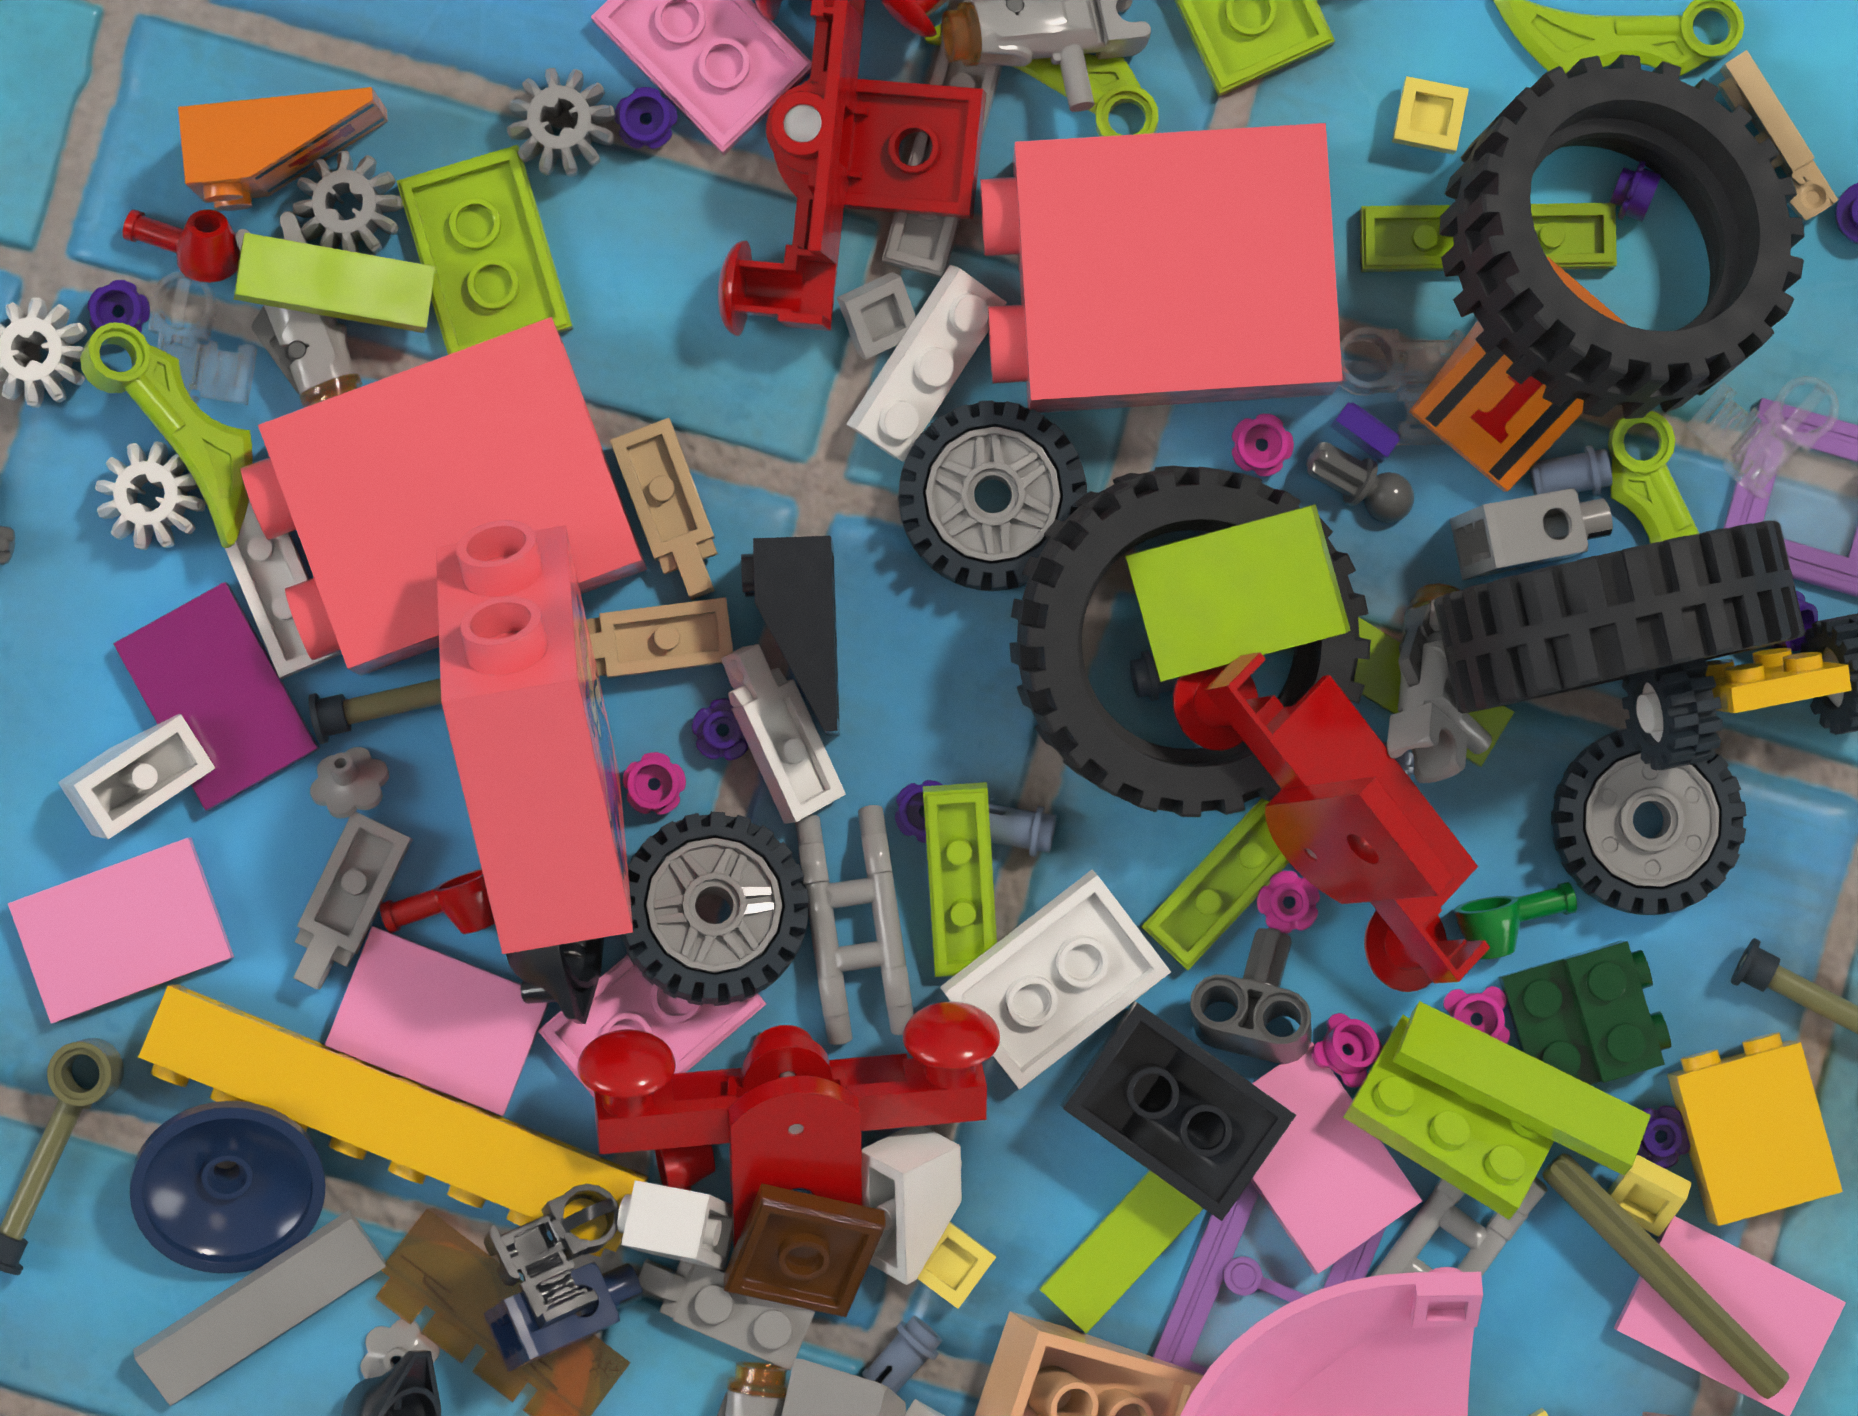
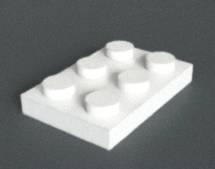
[940,869,1171,1090]

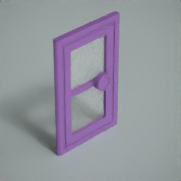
[1723,398,1858,597]
[1152,1181,1387,1375]

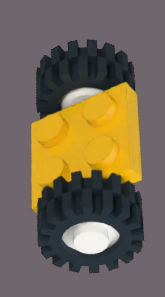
[1622,613,1858,770]

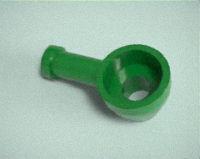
[1455,882,1577,959]

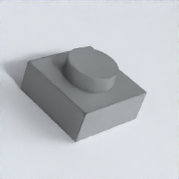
[836,272,916,359]

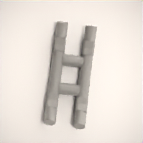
[795,805,914,1045]
[1370,1177,1548,1277]

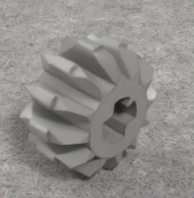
[507,68,616,177]
[293,151,403,254]

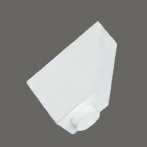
[58,714,215,839]
[862,1126,962,1285]
[617,1180,732,1271]

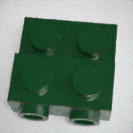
[1499,940,1671,1085]

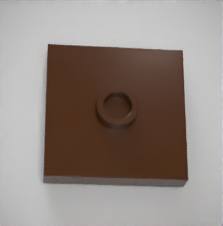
[724,1183,886,1317]

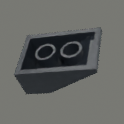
[741,536,840,736]
[1060,1001,1296,1221]

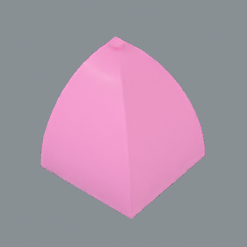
[1180,1267,1483,1416]

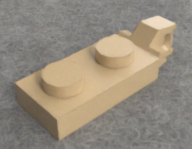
[1718,50,1838,222]
[610,418,718,600]
[586,597,733,678]

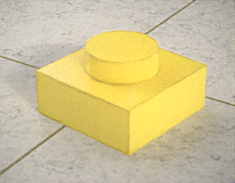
[1392,76,1469,155]
[1607,1155,1692,1237]
[917,1222,996,1309]

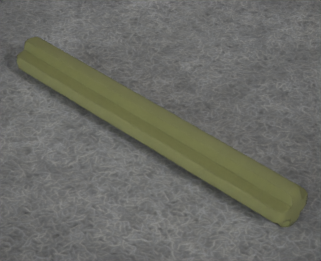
[1542,1153,1789,1399]

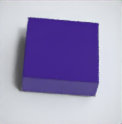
[1330,402,1400,463]

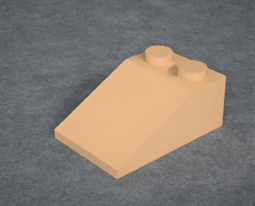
[974,1311,1204,1416]

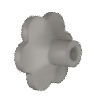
[310,747,389,819]
[360,1318,440,1379]

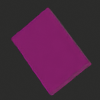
[113,582,320,811]

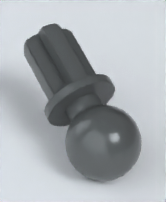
[1306,442,1414,523]

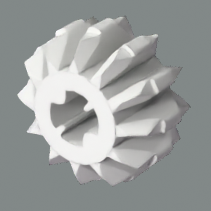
[0,298,87,408]
[95,441,206,550]

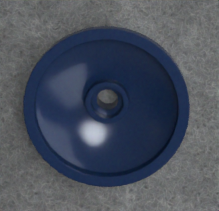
[130,1101,326,1273]

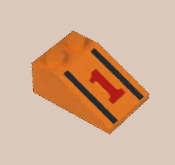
[178,87,388,211]
[1409,257,1627,492]

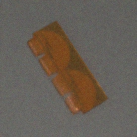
[375,1208,631,1416]

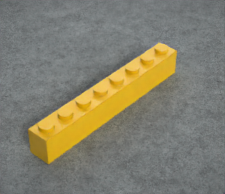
[138,984,649,1257]

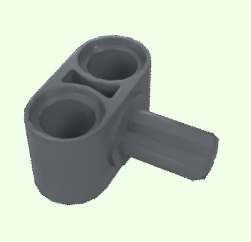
[1190,928,1312,1064]

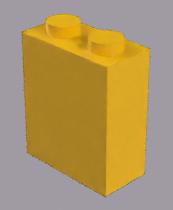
[1667,1032,1843,1226]

